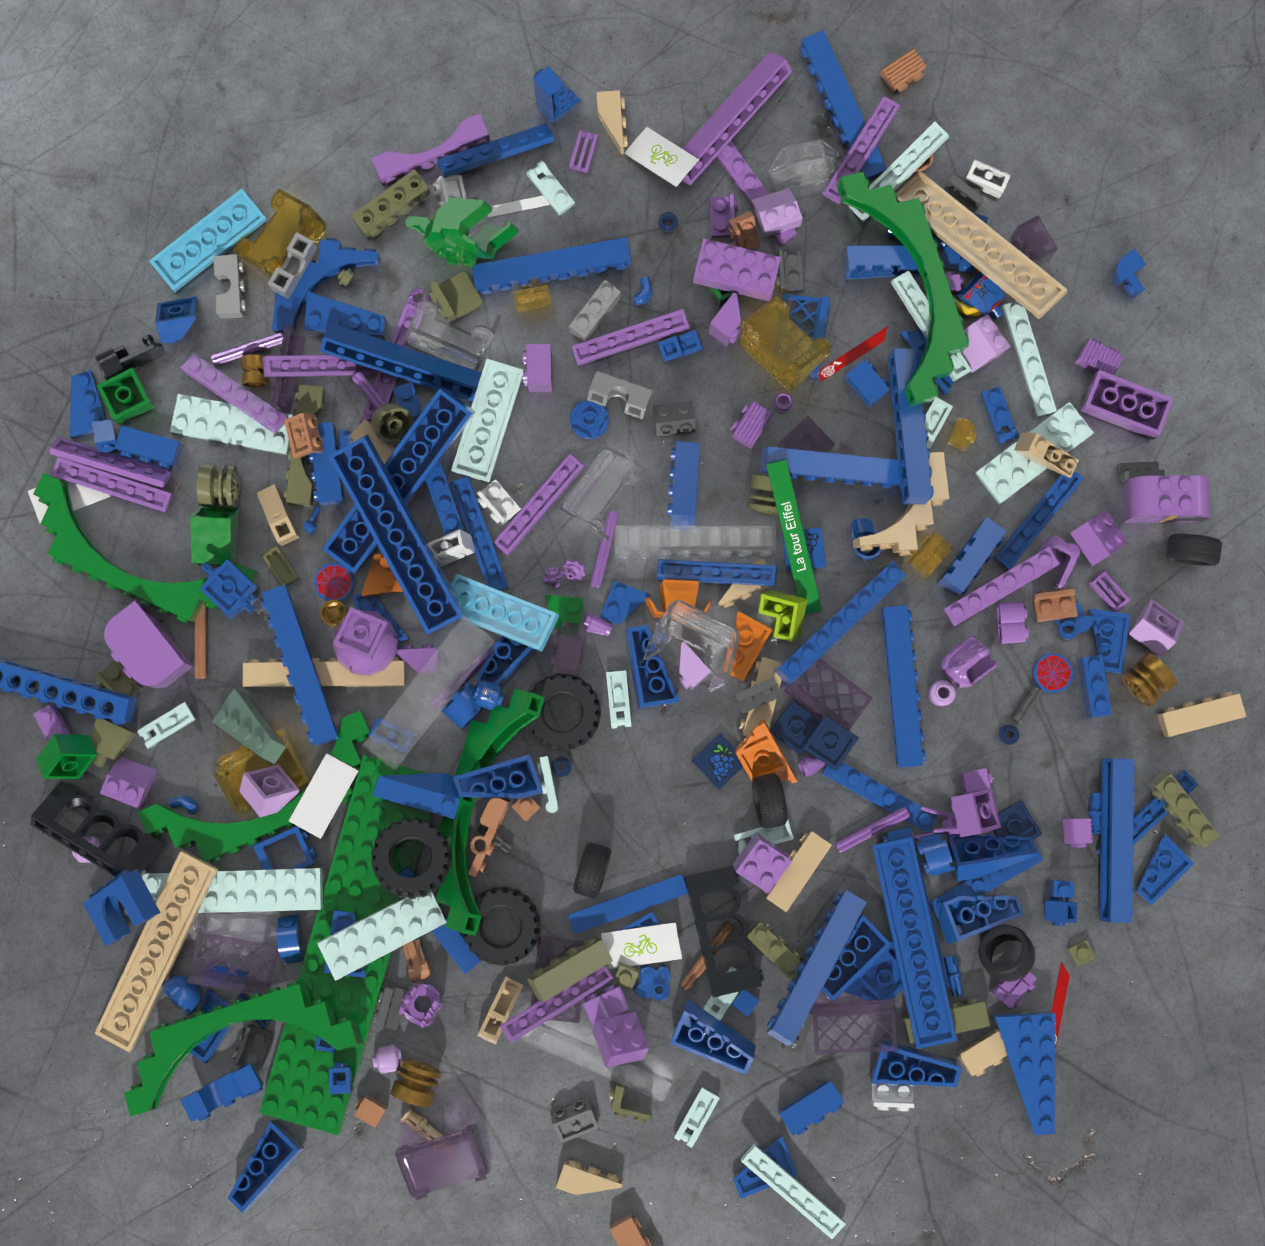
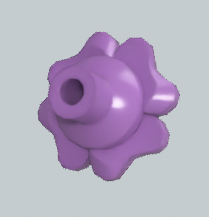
[563,560,586,580]
[542,566,566,588]

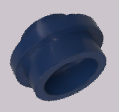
[658,212,678,232]
[999,725,1019,745]
[551,757,572,777]

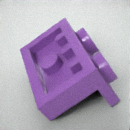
[709,193,738,238]

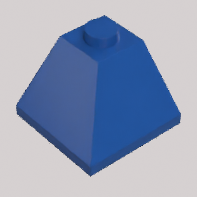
[155,296,197,343]

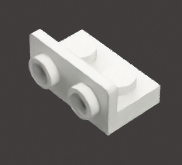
[432,175,467,210]
[477,479,521,526]
[871,1083,914,1111]

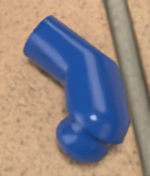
[634,277,653,305]
[169,795,199,814]

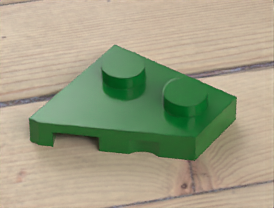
[545,594,583,638]

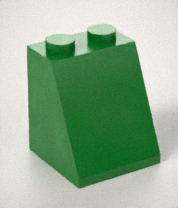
[190,506,239,567]

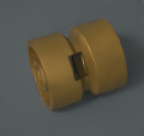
[241,354,268,388]
[320,600,349,628]

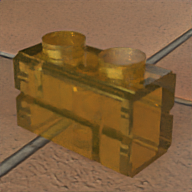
[908,532,953,579]

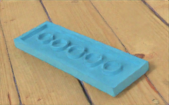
[149,188,267,292]
[451,574,559,652]

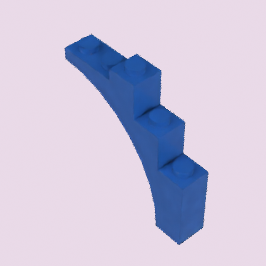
[272,238,381,336]

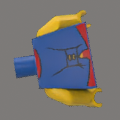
[952,267,1004,319]

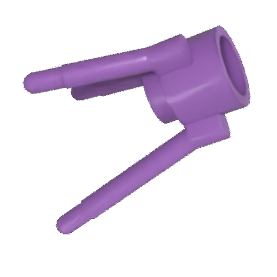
[913,806,959,840]

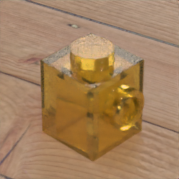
[946,418,977,451]

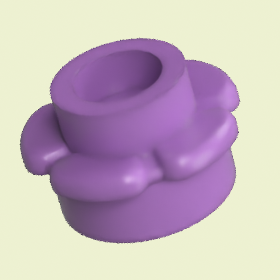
[773,393,793,412]

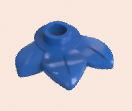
[1054,602,1094,640]
[633,964,671,1001]

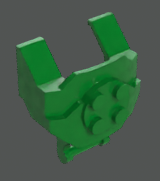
[405,197,519,268]

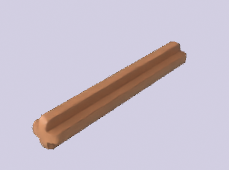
[195,601,207,679]
[680,921,735,991]

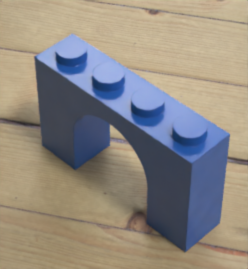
[83,869,161,947]

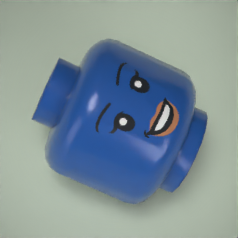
[472,680,504,710]

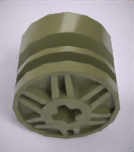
[197,464,240,507]
[747,474,793,515]

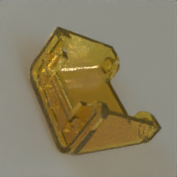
[233,189,326,278]
[740,296,832,391]
[214,728,310,815]

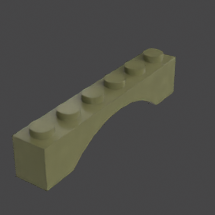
[284,385,326,507]

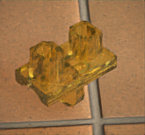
[513,285,552,313]

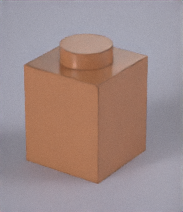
[512,796,541,821]
[354,1095,388,1128]

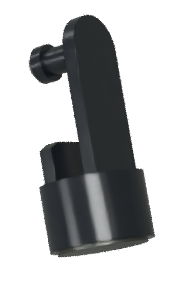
[95,335,164,380]

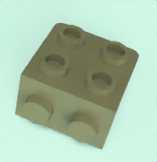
[428,271,483,323]
[609,1080,652,1122]

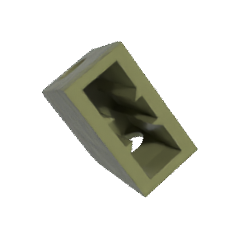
[91,718,137,767]

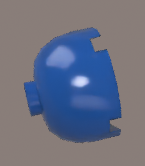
[161,975,201,1016]

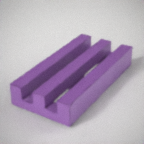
[569,130,598,173]
[1088,570,1131,612]

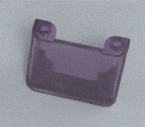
[395,1123,490,1200]

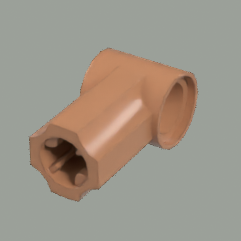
[403,939,432,983]

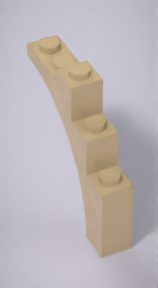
[853,452,950,556]

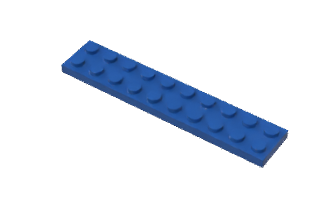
[872,837,957,1049]

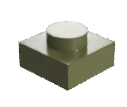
[1067,940,1096,967]
[613,962,640,990]

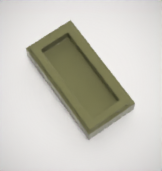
[260,545,300,586]

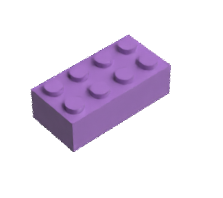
[693,238,781,301]
[1080,370,1174,439]

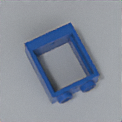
[253,826,318,870]

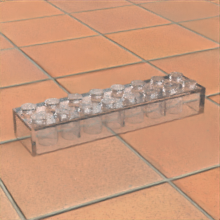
[615,526,776,559]
[362,616,495,771]

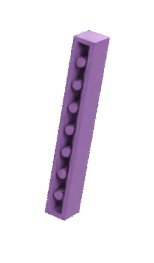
[682,51,792,185]

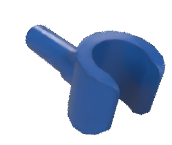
[304,506,320,535]

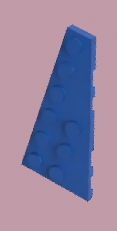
[993,1012,1055,1135]

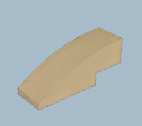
[477,977,524,1045]

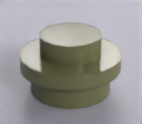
[337,267,355,286]

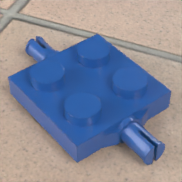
[200,559,258,617]

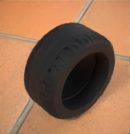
[1166,533,1222,566]
[752,773,788,829]
[573,842,612,899]
[978,925,1035,982]

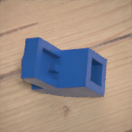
[1112,249,1146,298]
[276,914,304,965]

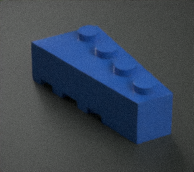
[843,245,920,280]
[670,998,756,1074]

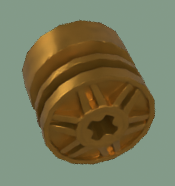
[1122,653,1177,707]
[390,1059,442,1108]

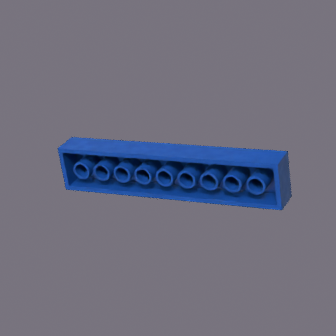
[322,387,475,574]
[328,434,465,635]

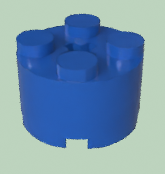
[441,682,483,730]
[916,832,955,877]

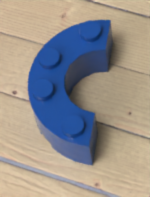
[180,1062,264,1122]

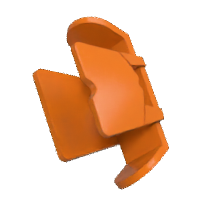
[645,580,712,620]

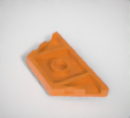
[362,554,403,598]
[735,719,797,783]

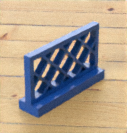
[771,294,831,379]

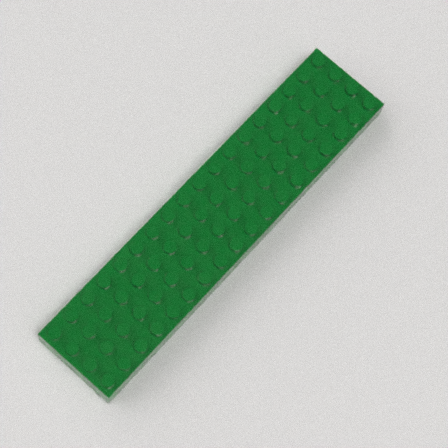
[259,755,433,1135]

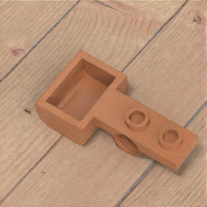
[468,798,510,877]

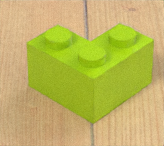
[758,590,807,642]

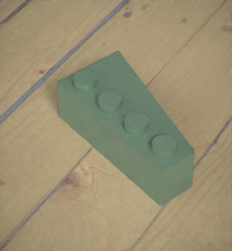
[212,688,286,764]

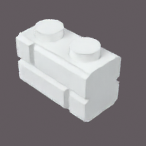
[965,159,1011,198]
[428,529,475,567]

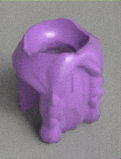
[1037,535,1080,588]
[941,635,998,689]
[398,983,443,1028]

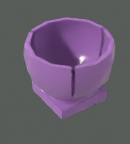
[333,607,398,676]

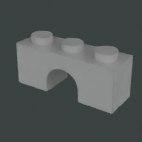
[268,232,317,299]
[213,254,247,319]
[569,280,621,342]
[587,371,653,420]

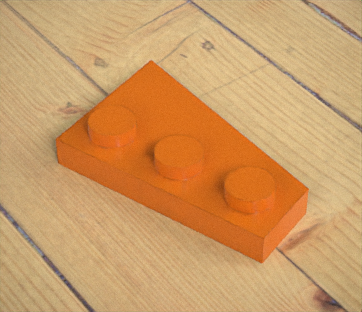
[726,611,773,683]

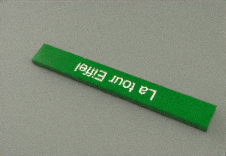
[766,458,822,615]

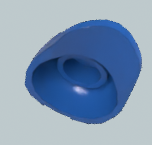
[851,518,882,560]

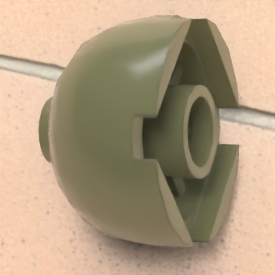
[372,403,413,445]

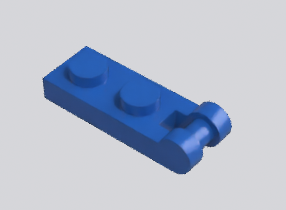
[980,386,1019,444]

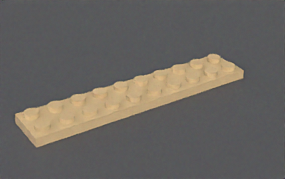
[896,172,1068,319]
[94,850,218,1053]

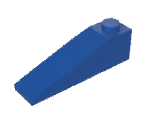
[453,754,543,798]
[373,773,460,819]
[947,834,1038,882]
[939,896,1025,944]

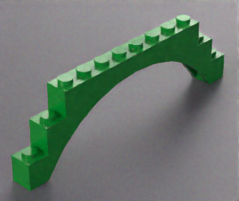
[836,172,969,407]
[33,473,261,623]
[429,689,545,936]
[138,710,371,864]
[124,981,363,1117]

